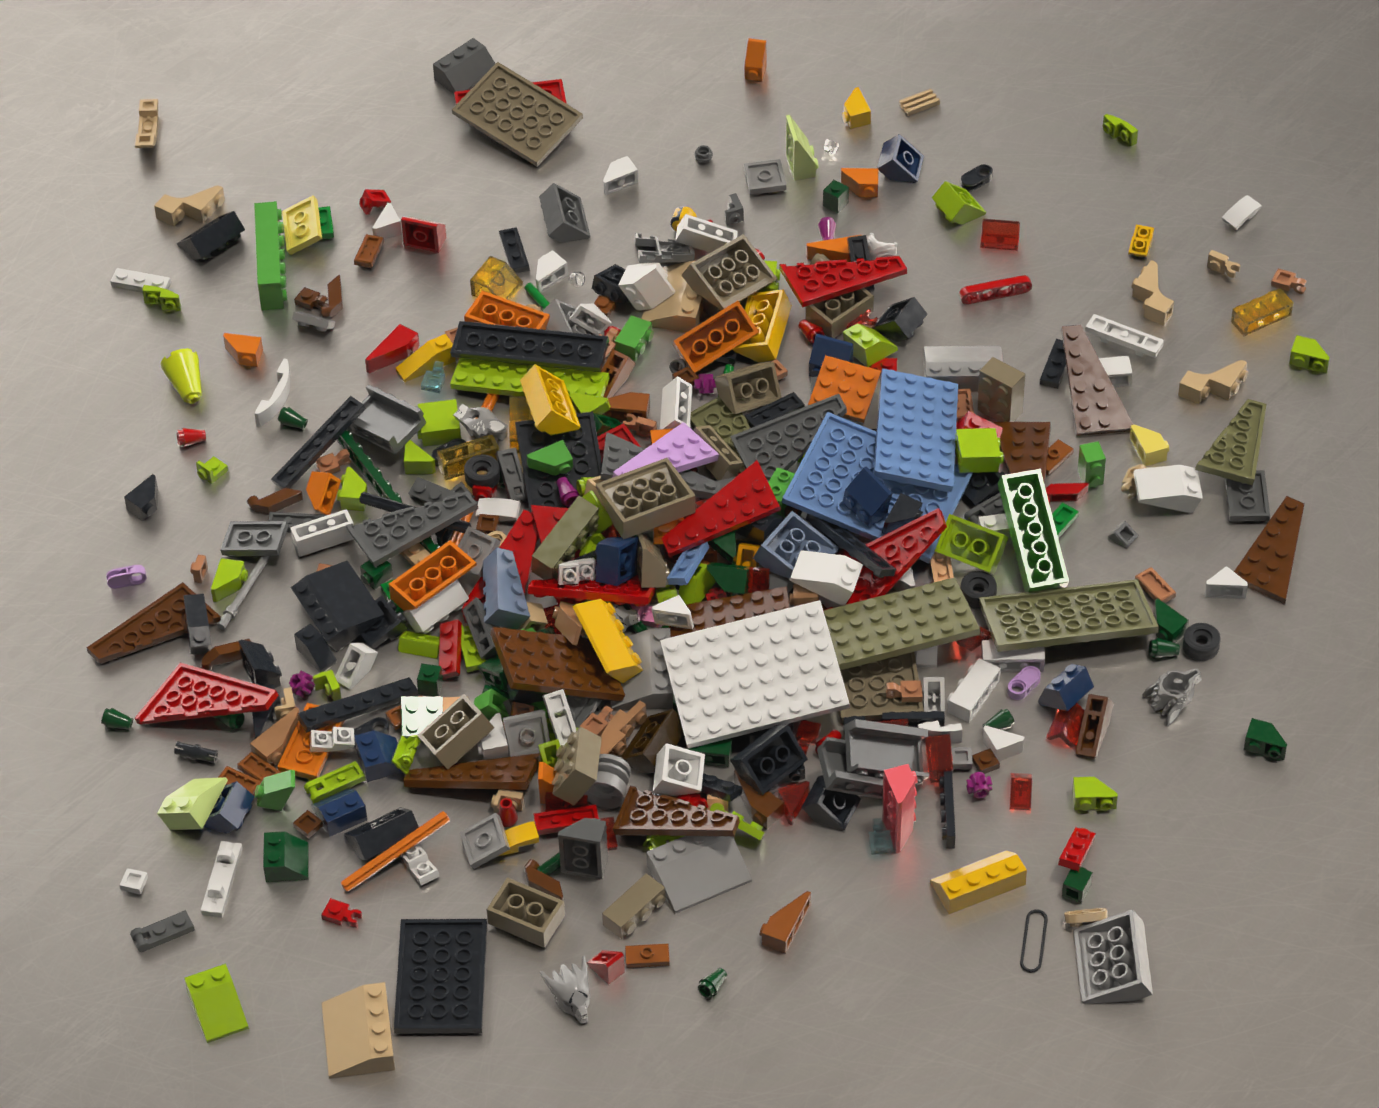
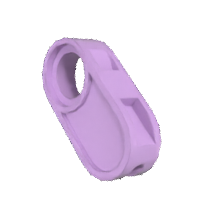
[106,565,147,589]
[1007,666,1041,700]

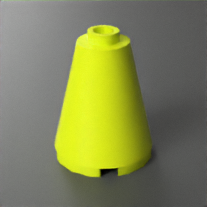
[160,348,202,404]

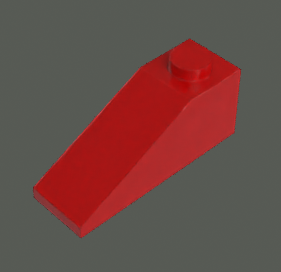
[365,324,420,374]

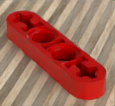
[959,275,1033,304]

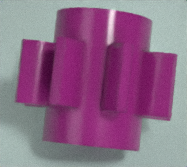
[694,374,716,394]
[289,670,315,698]
[966,772,993,798]

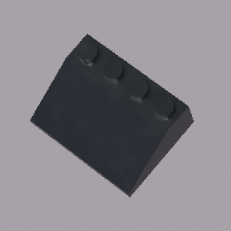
[290,560,385,652]

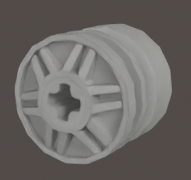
[582,754,631,809]

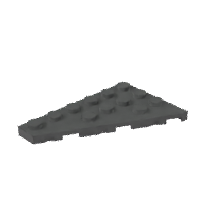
[730,394,847,482]
[600,433,720,499]

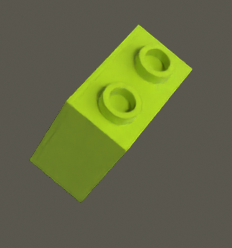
[417,399,461,447]
[955,428,1003,473]

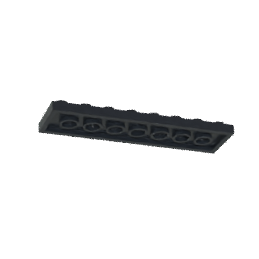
[450,321,609,372]

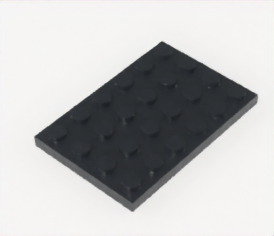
[515,411,609,515]
[394,919,487,1033]

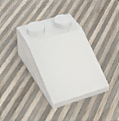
[1133,465,1203,513]
[789,550,863,606]

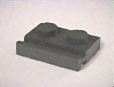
[558,695,602,728]

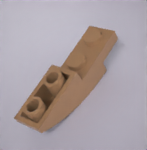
[600,701,647,756]

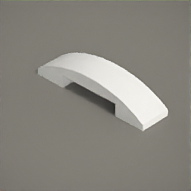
[254,358,291,427]

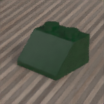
[707,562,752,596]
[263,831,309,882]

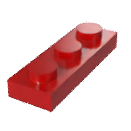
[439,619,462,680]
[533,805,599,835]
[1058,827,1096,871]

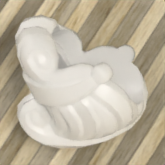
[867,233,898,261]

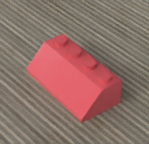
[882,764,918,853]

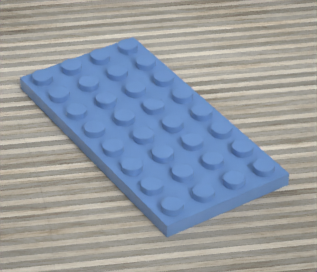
[874,368,958,492]

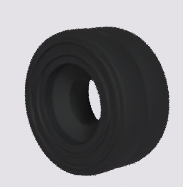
[464,455,500,488]
[960,571,997,609]
[1183,623,1221,661]

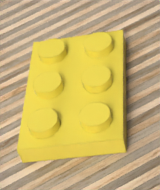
[282,195,322,255]

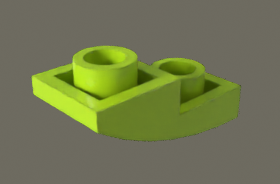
[1102,114,1138,146]
[142,285,181,311]

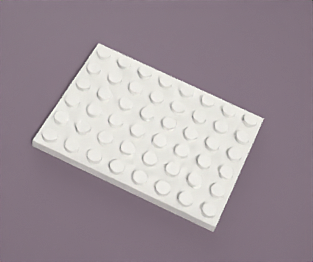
[660,600,850,749]

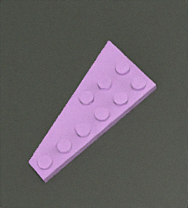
[612,422,719,478]

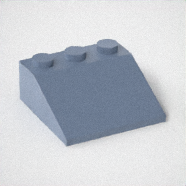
[753,511,839,579]

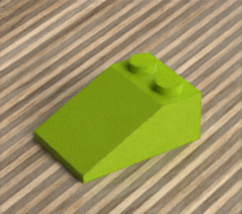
[935,514,1009,575]
[184,963,249,1043]

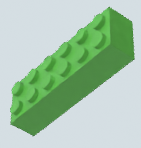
[254,201,287,311]
[998,469,1069,592]

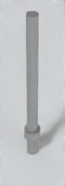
[217,556,271,630]

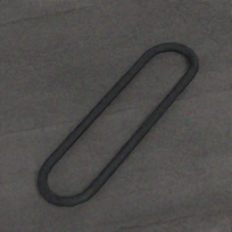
[1020,909,1048,972]

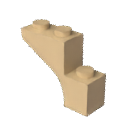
[154,185,225,226]
[1131,260,1174,326]
[1178,360,1248,404]

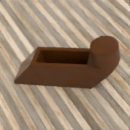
[321,275,343,318]
[247,488,303,515]
[200,639,251,671]
[524,859,564,901]

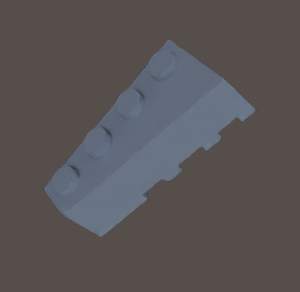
[483,547,530,630]

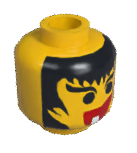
[670,206,697,232]

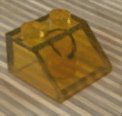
[470,256,523,300]

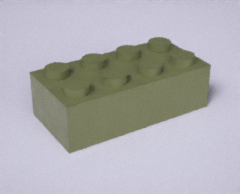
[531,496,599,580]

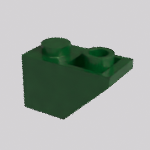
[1244,718,1287,760]

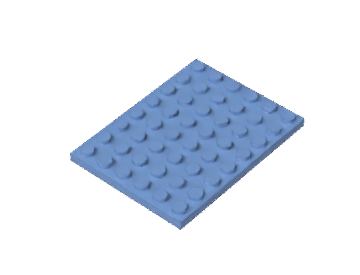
[782,412,973,563]

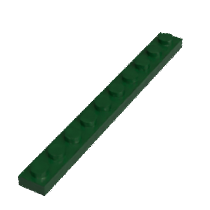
[337,430,440,554]

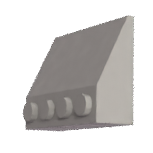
[924,346,1004,391]
[611,628,673,711]
[646,836,752,914]
[1074,910,1153,1004]

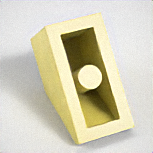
[1130,425,1169,466]

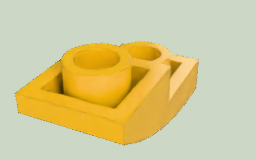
[1128,224,1154,257]
[499,821,539,856]

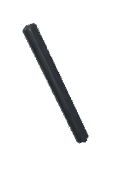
[359,492,471,533]

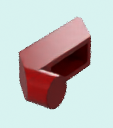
[1045,483,1089,505]

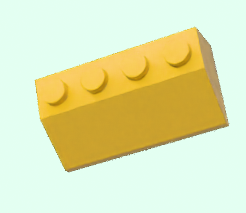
[733,289,792,362]
[520,364,581,435]
[572,599,643,683]
[930,850,1027,914]

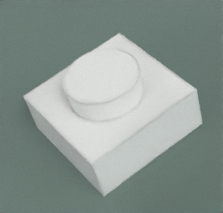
[120,868,148,894]

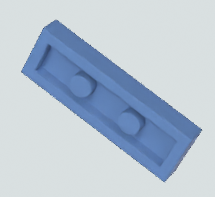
[667,542,709,585]

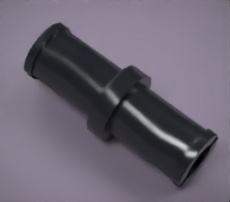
[174,741,218,764]

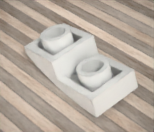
[1222,195,1262,231]
[476,498,521,522]
[558,558,596,585]
[918,721,963,744]
[310,727,355,752]
[400,844,440,885]

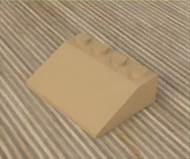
[641,261,703,332]
[322,982,395,1079]

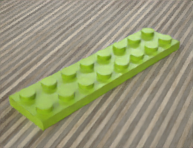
[450,358,609,398]

